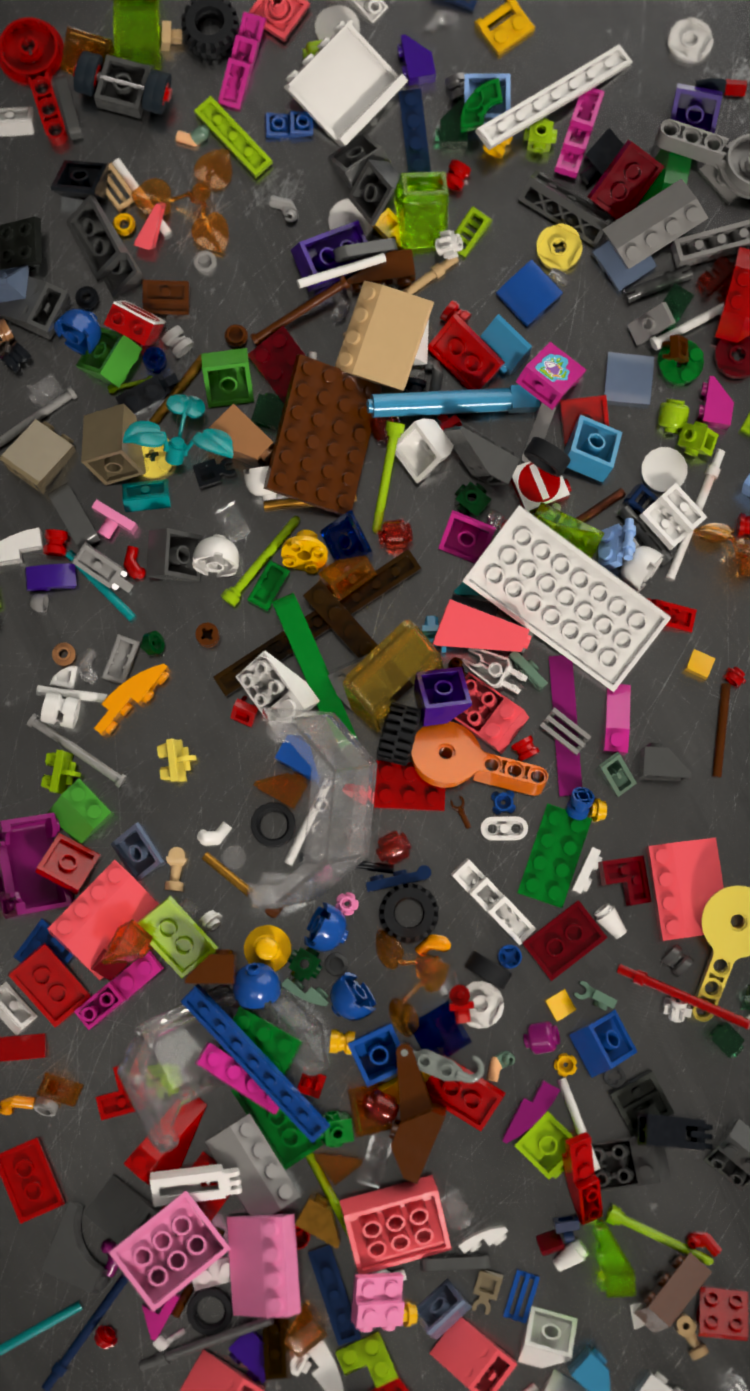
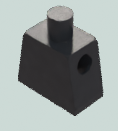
[579,128,624,185]

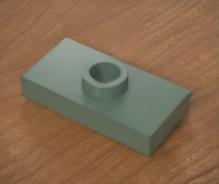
[508,652,548,691]

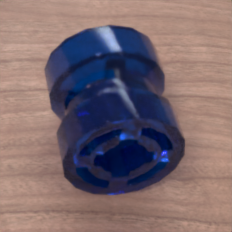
[143,347,168,375]

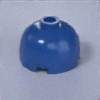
[54,309,101,355]
[304,902,348,951]
[233,963,281,1009]
[330,972,376,1021]

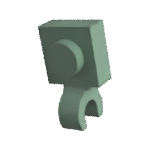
[573,981,618,1011]

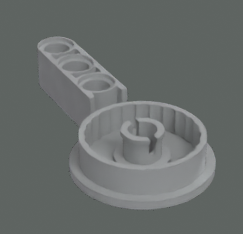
[655,119,750,199]

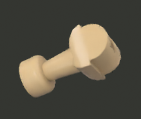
[164,847,188,892]
[674,1313,709,1361]

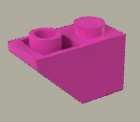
[697,376,734,430]

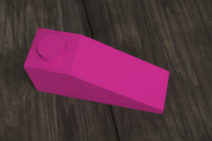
[602,684,631,755]

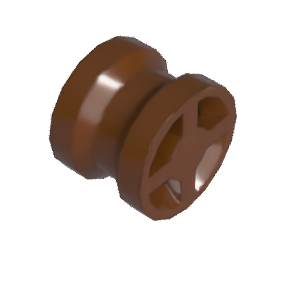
[195,622,220,648]

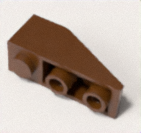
[347,248,416,293]

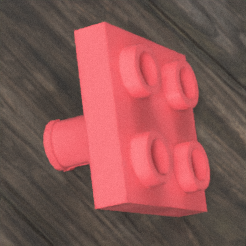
[249,0,310,42]

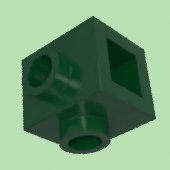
[454,481,492,520]
[287,947,323,982]

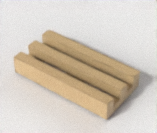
[106,163,138,214]

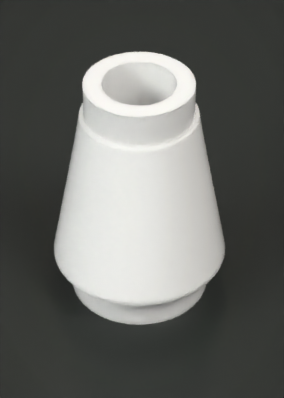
[594,903,627,939]
[552,1238,589,1272]

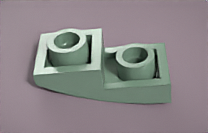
[281,977,330,1006]

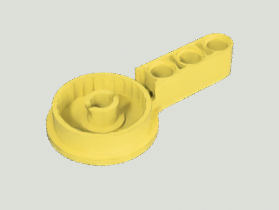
[692,885,750,1022]

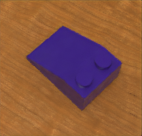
[290,220,368,292]

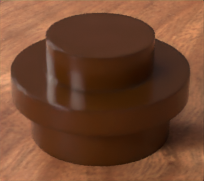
[225,324,248,348]

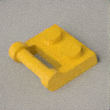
[474,0,535,56]

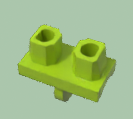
[41,750,81,795]

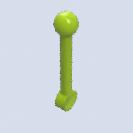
[107,375,153,393]

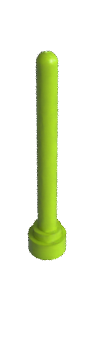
[372,421,405,533]
[220,516,300,607]
[605,1204,714,1266]

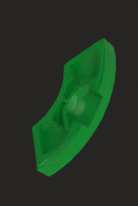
[460,78,503,132]

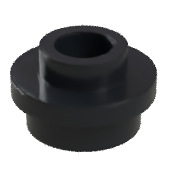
[75,286,99,309]

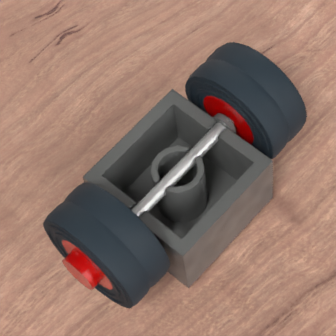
[73,51,172,119]

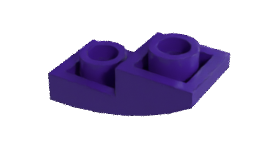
[25,563,77,591]

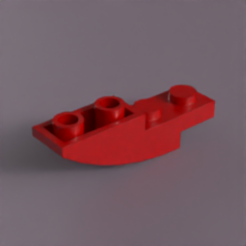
[562,1132,603,1226]

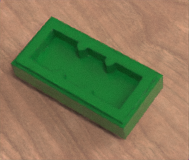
[247,560,290,612]

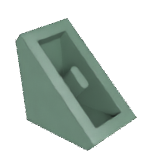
[596,752,637,797]

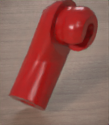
[687,1232,723,1257]

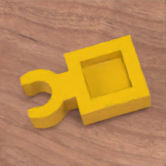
[372,208,413,250]

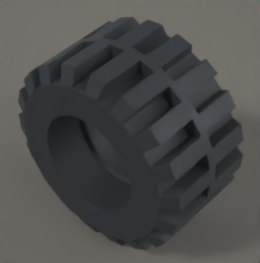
[181,0,239,59]
[377,702,421,766]
[379,883,439,943]

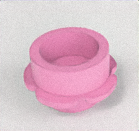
[335,892,359,916]

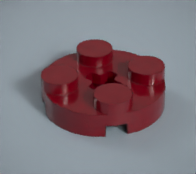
[714,336,750,379]

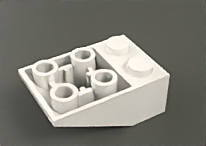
[235,651,320,734]

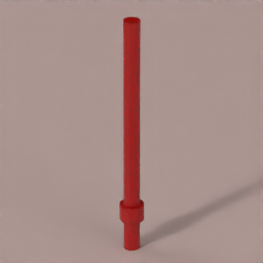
[617,964,750,1030]

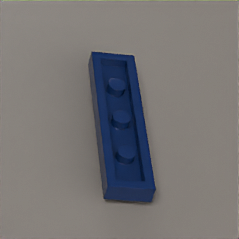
[398,88,432,182]
[307,1244,361,1346]

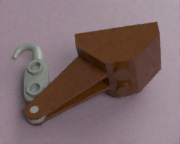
[388,1042,484,1184]

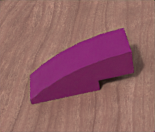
[501,1080,560,1144]

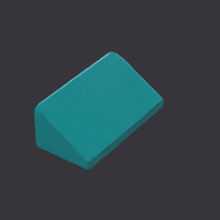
[122,479,171,512]

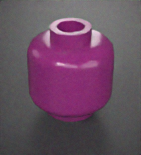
[524,1021,560,1055]

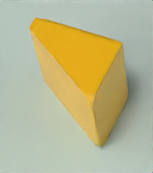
[684,649,715,680]
[544,989,577,1022]

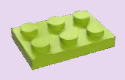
[134,896,218,978]

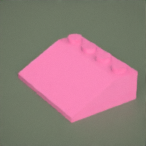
[109,1191,231,1312]
[227,1214,301,1318]

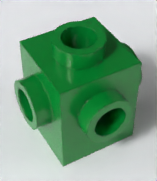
[318,1111,354,1148]

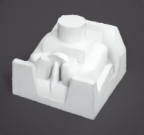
[395,418,454,483]

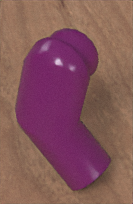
[101,1240,118,1277]

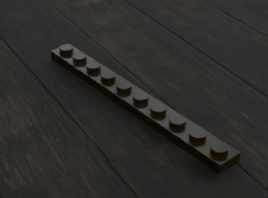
[213,549,422,697]

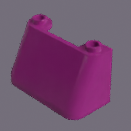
[0,812,73,919]

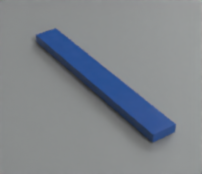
[180,984,331,1143]

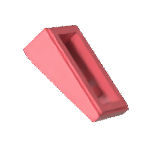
[133,202,166,250]

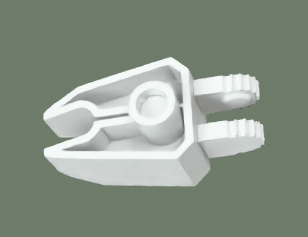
[462,648,528,694]

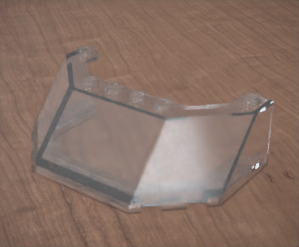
[247,707,377,909]
[117,985,329,1154]

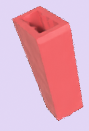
[432,599,532,652]

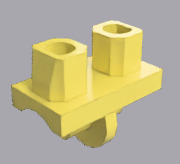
[157,739,197,782]

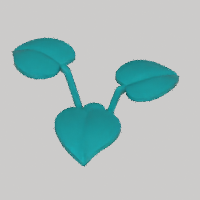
[123,394,233,465]

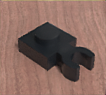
[192,457,236,489]

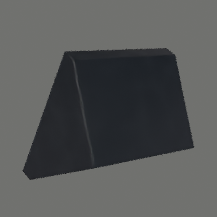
[51,160,109,200]

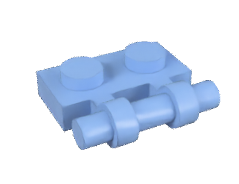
[598,518,636,571]

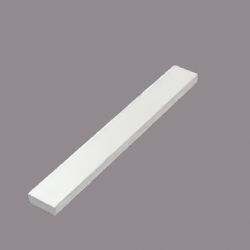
[475,44,632,150]

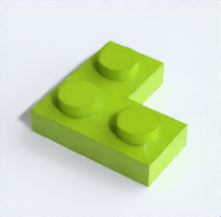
[335,1331,399,1388]

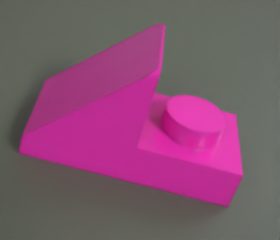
[142,1293,181,1341]

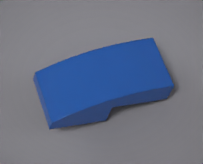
[264,111,313,138]

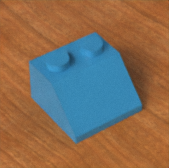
[480,314,532,377]
[564,415,623,483]
[568,1346,610,1391]

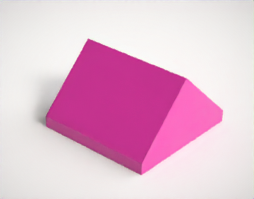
[438,510,496,563]

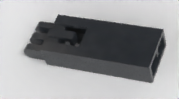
[637,1114,713,1151]

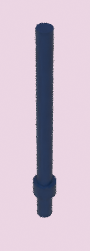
[41,1273,128,1391]

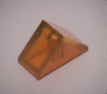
[36,1070,83,1107]
[314,1152,363,1185]
[284,1303,328,1358]

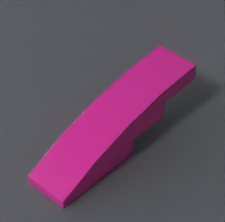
[218,12,267,109]
[554,88,605,178]

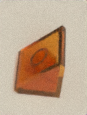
[61,26,115,73]
[347,1081,392,1137]

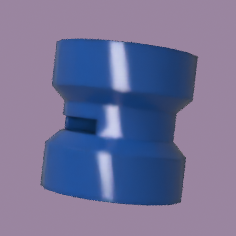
[565,787,595,820]
[497,945,522,969]

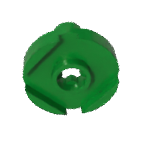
[657,340,704,386]

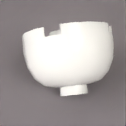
[243,466,278,501]
[192,534,239,577]
[620,546,664,593]

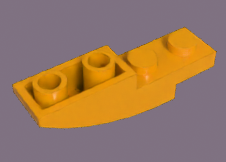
[94,664,169,736]

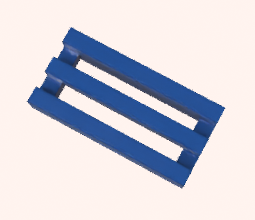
[503,1269,540,1324]

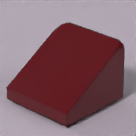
[91,949,127,981]
[536,1229,565,1256]

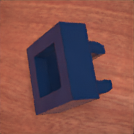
[553,1214,580,1243]

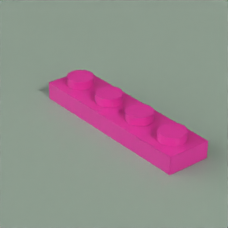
[195,1043,279,1115]

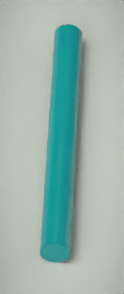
[65,549,136,621]
[0,1301,83,1356]

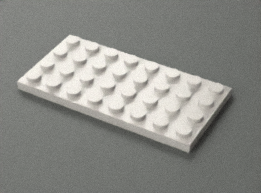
[463,505,671,692]

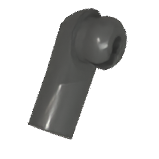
[424,359,443,391]

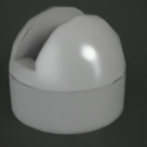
[30,593,49,613]

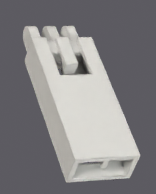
[150,1164,242,1207]

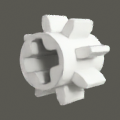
[435,230,463,259]
[663,996,693,1022]
[290,1345,312,1376]

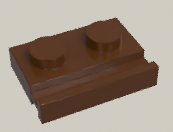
[142,279,190,315]

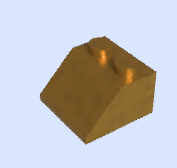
[295,1193,341,1249]

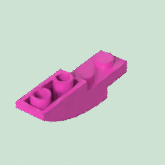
[74,950,164,1030]

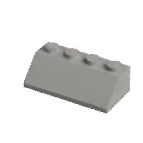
[602,179,708,269]
[204,1114,301,1216]

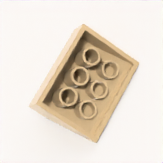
[335,280,434,391]

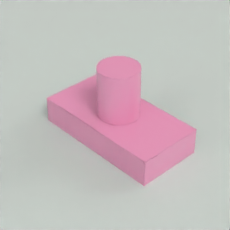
[92,499,138,539]

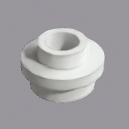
[199,910,222,932]

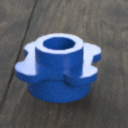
[491,790,516,815]

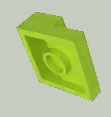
[514,1111,574,1180]

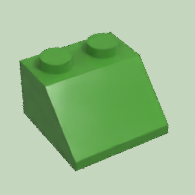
[76,327,142,388]
[201,348,254,408]
[47,779,114,845]

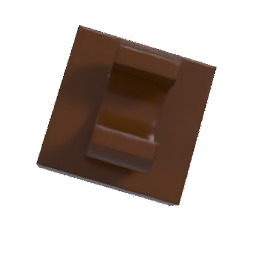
[662,334,689,363]

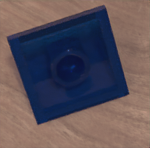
[320,510,373,572]
[407,1001,472,1057]

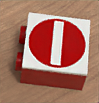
[103,300,166,346]
[510,462,571,514]

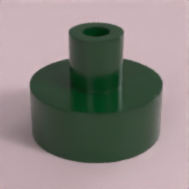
[140,631,165,656]

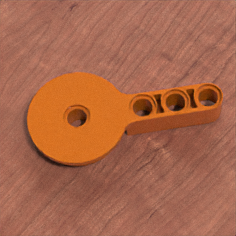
[411,721,548,796]

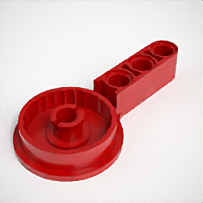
[0,17,68,146]

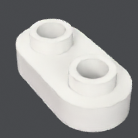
[480,816,528,841]

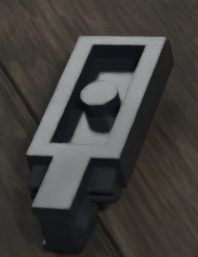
[115,373,179,413]

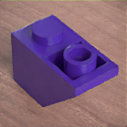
[397,34,436,87]
[228,1331,266,1383]

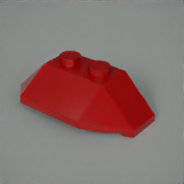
[715,247,750,343]

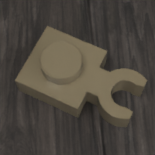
[472,1269,504,1315]

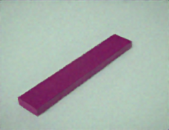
[548,655,582,797]

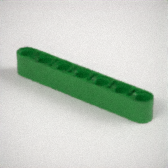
[272,593,358,751]

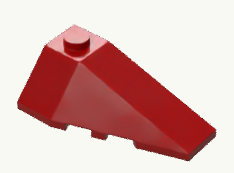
[123,1089,207,1186]

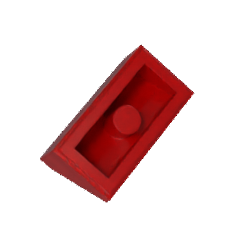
[0,1033,47,1062]

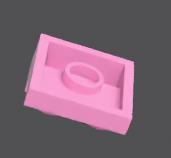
[351,1272,405,1332]

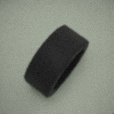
[524,437,571,477]
[251,802,296,848]
[465,951,512,990]
[187,1287,233,1336]

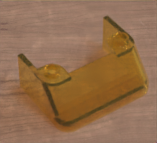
[343,619,444,733]

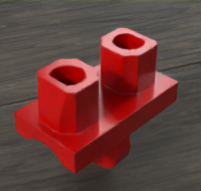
[449,985,474,1024]

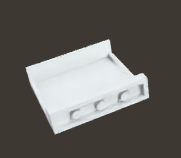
[284,19,408,148]

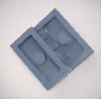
[591,240,657,291]
[604,352,654,405]

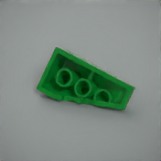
[635,141,692,208]

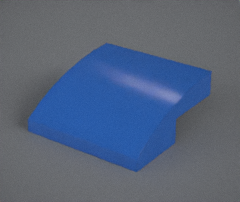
[496,260,563,327]

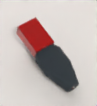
[695,78,747,97]

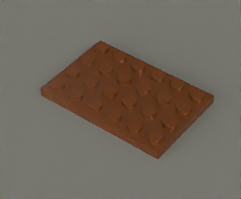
[263,354,382,517]

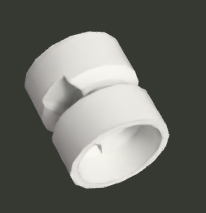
[41,692,81,729]

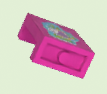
[516,342,586,410]

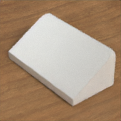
[0,107,34,137]
[0,982,38,1036]

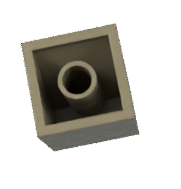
[81,404,146,485]
[0,419,76,495]

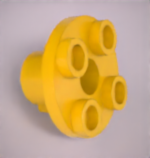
[281,529,328,574]
[244,925,292,971]

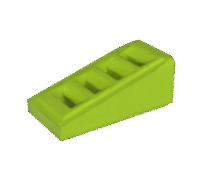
[454,206,493,258]

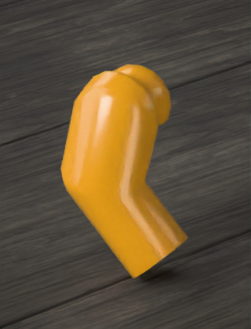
[414,934,451,957]
[0,1095,34,1115]

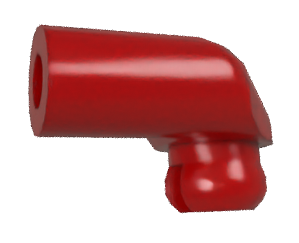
[123,546,146,579]

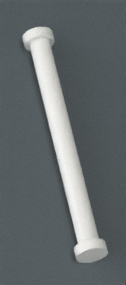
[650,302,724,351]

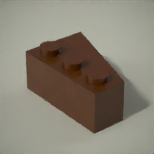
[634,1252,712,1333]

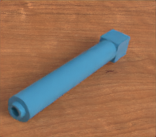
[366,385,540,418]

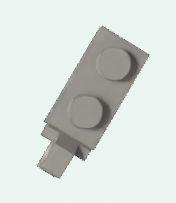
[72,542,135,593]

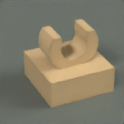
[161,21,182,52]

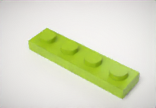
[194,96,273,178]

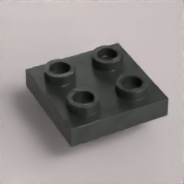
[0,216,42,271]
[609,1070,674,1136]

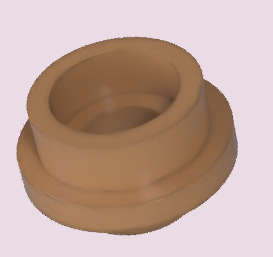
[52,643,76,666]

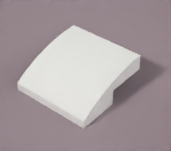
[639,483,707,551]

